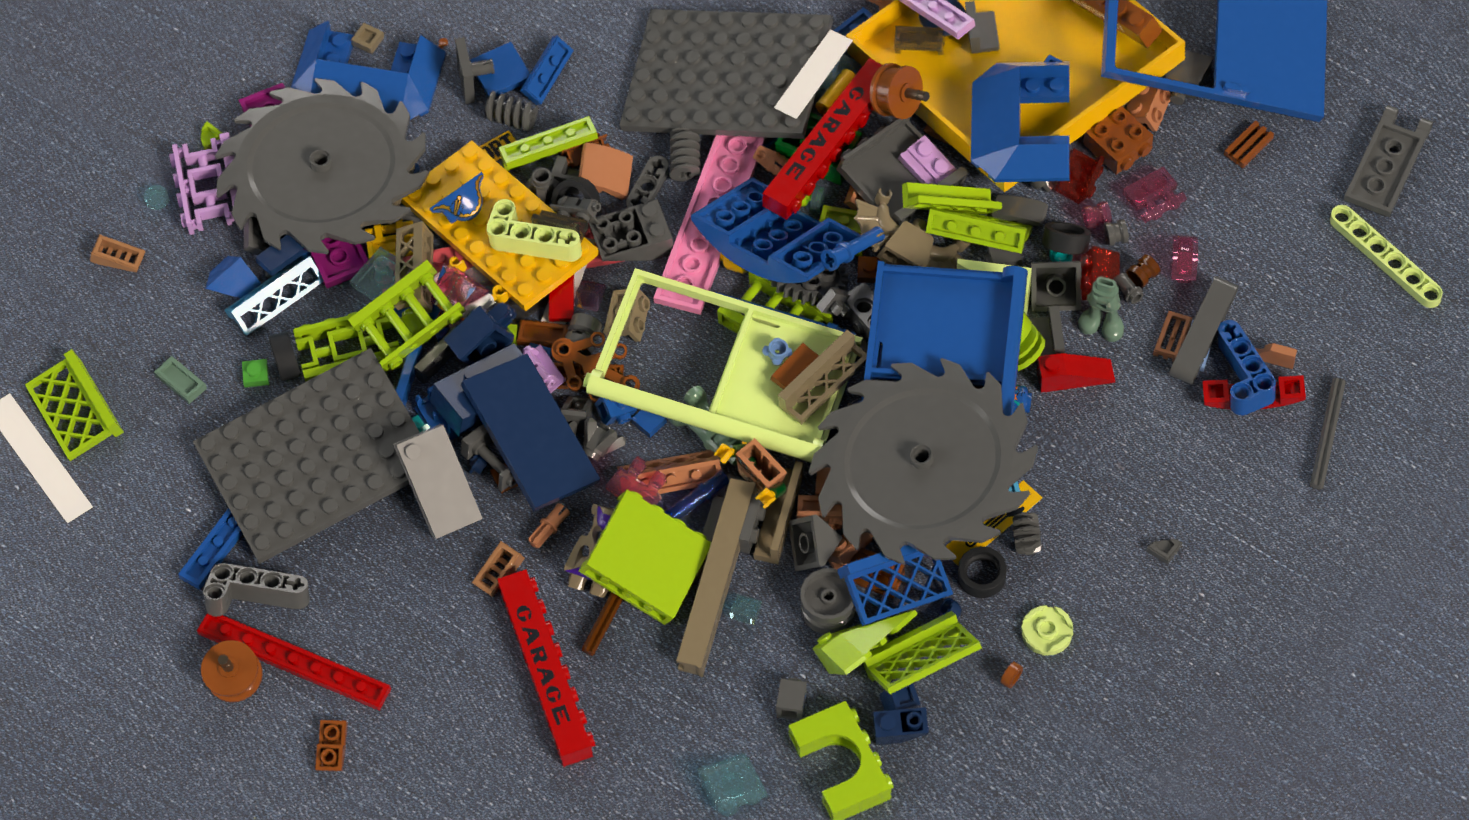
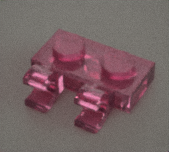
[605,455,666,505]

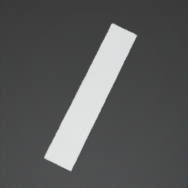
[0,394,93,523]

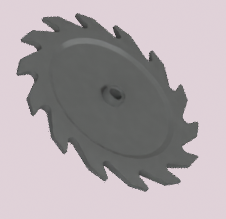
[215,78,429,254]
[809,358,1038,565]

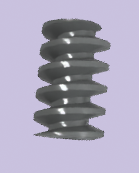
[485,90,538,132]
[670,127,700,182]

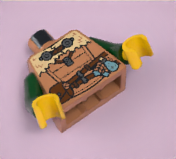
[714,438,787,509]

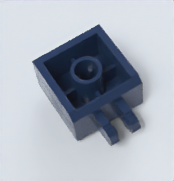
[444,302,517,365]

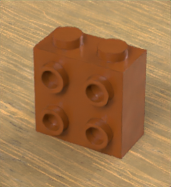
[1084,106,1153,175]

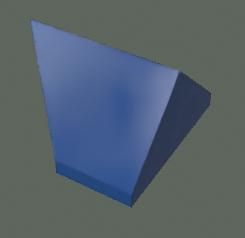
[205,256,261,298]

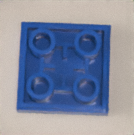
[471,42,530,98]

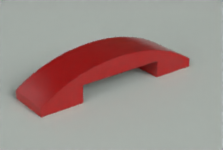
[1202,375,1306,410]

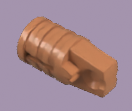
[753,145,789,175]

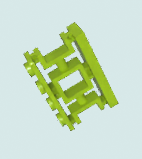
[293,312,404,382]

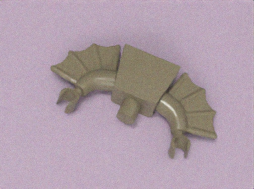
[854,188,971,269]

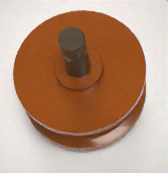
[870,63,930,119]
[201,640,263,703]

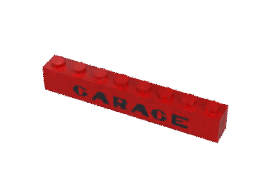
[763,58,882,220]
[497,569,596,767]

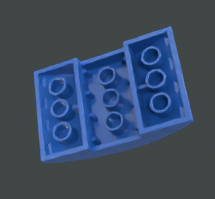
[691,178,861,283]

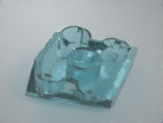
[697,753,768,816]

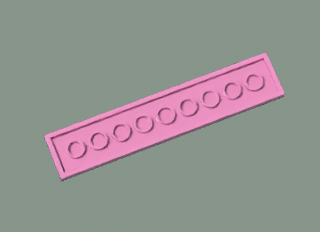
[654,135,767,315]

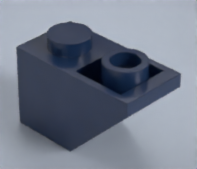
[873,707,929,745]

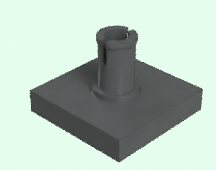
[455,37,495,104]

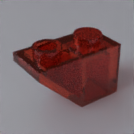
[1080,246,1120,300]

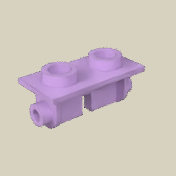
[522,345,566,393]

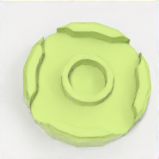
[1021,605,1073,655]

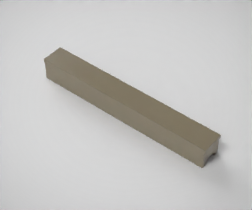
[676,478,757,677]

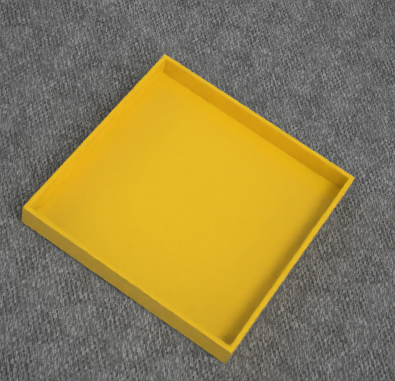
[845,0,1185,193]

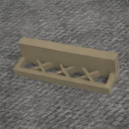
[394,221,434,313]
[778,330,867,425]
[753,461,804,565]

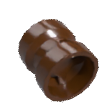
[1126,254,1161,288]

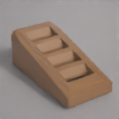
[90,234,145,273]
[472,541,525,597]

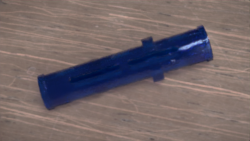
[664,470,730,519]

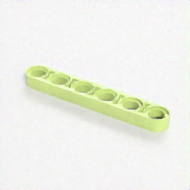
[1330,205,1443,308]

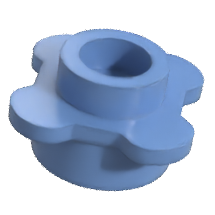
[762,338,792,366]

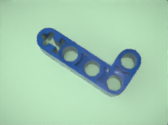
[1218,320,1276,415]

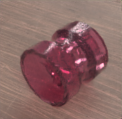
[1081,201,1112,230]

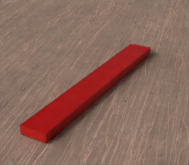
[197,613,391,711]

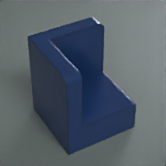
[879,683,921,711]

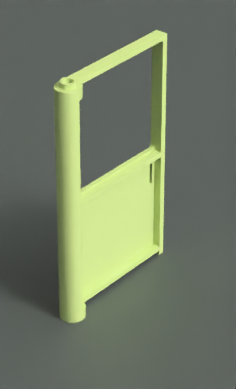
[583,268,862,462]

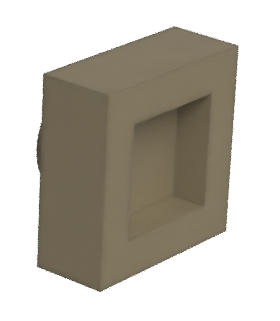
[351,23,384,54]

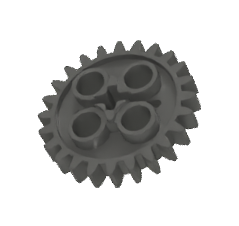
[768,265,848,306]

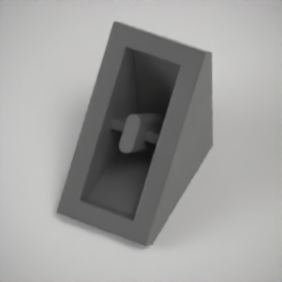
[561,396,594,433]

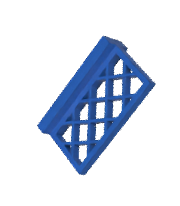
[837,545,953,626]

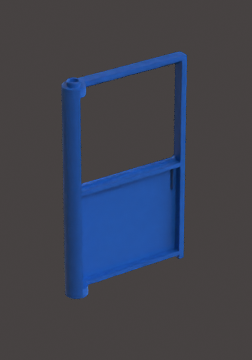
[1101,0,1327,122]
[861,261,1028,416]

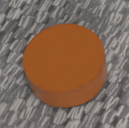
[1000,661,1023,688]

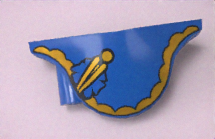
[430,172,484,224]

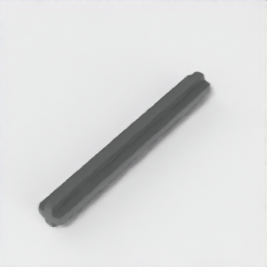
[1310,377,1346,490]

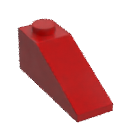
[1037,353,1115,393]

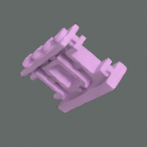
[169,132,237,235]

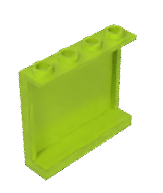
[579,489,711,625]

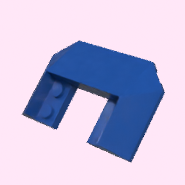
[291,20,446,120]
[971,61,1070,182]

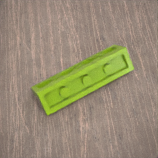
[499,116,598,171]
[902,182,1002,215]

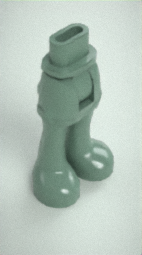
[1078,276,1124,342]
[668,386,742,466]

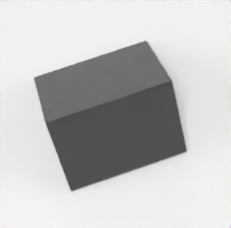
[1030,261,1081,312]
[788,515,843,572]

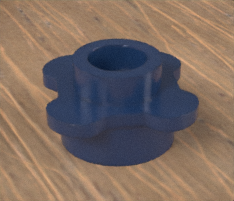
[469,455,489,475]

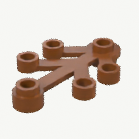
[551,332,640,403]

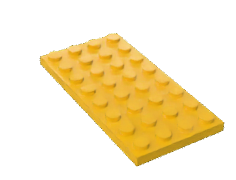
[401,140,599,311]

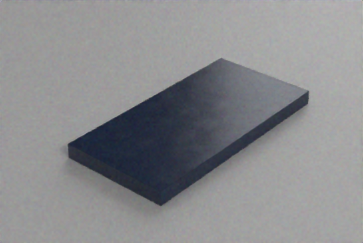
[461,353,600,512]

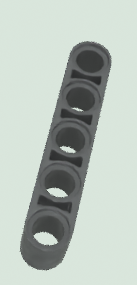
[1169,276,1239,385]

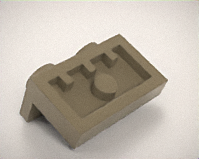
[603,289,650,342]

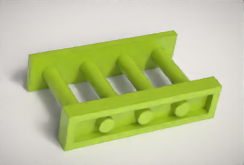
[348,260,466,370]
[717,272,833,334]

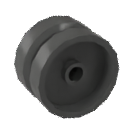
[801,568,857,634]

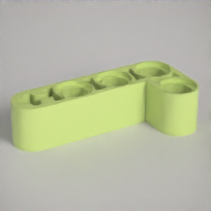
[487,199,582,262]

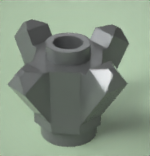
[523,168,567,204]
[582,417,626,462]

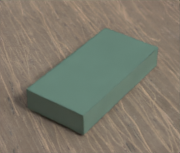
[154,356,207,404]

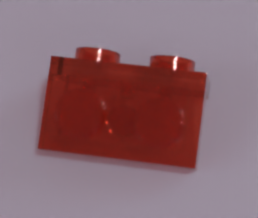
[1055,148,1105,204]

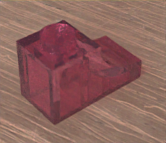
[1171,235,1198,283]

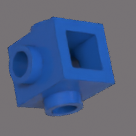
[595,397,637,426]

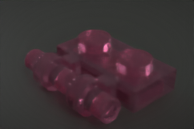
[1123,166,1187,223]

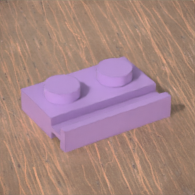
[898,135,957,184]

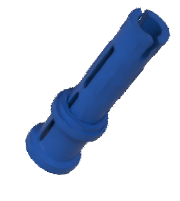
[821,226,885,271]

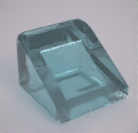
[730,595,762,625]

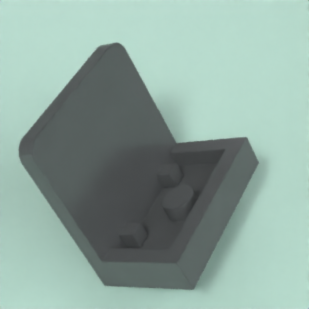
[702,494,766,554]

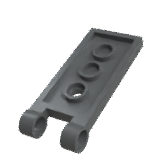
[1344,105,1433,218]

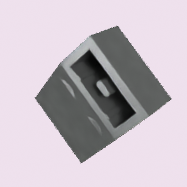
[589,199,673,261]

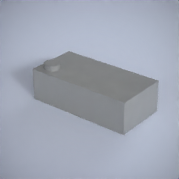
[393,424,483,539]

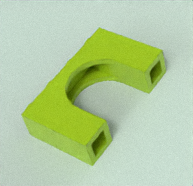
[789,701,894,820]

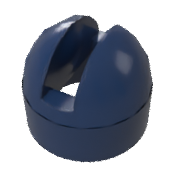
[939,598,962,617]

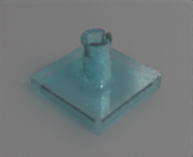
[350,247,411,300]

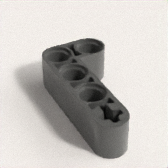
[203,563,310,616]

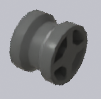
[1103,219,1129,246]

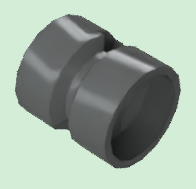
[561,313,602,356]

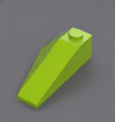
[812,610,918,675]

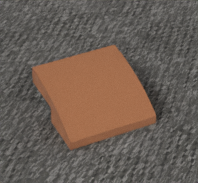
[579,142,633,200]

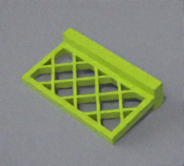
[925,207,1033,254]
[25,349,124,461]
[863,611,982,694]

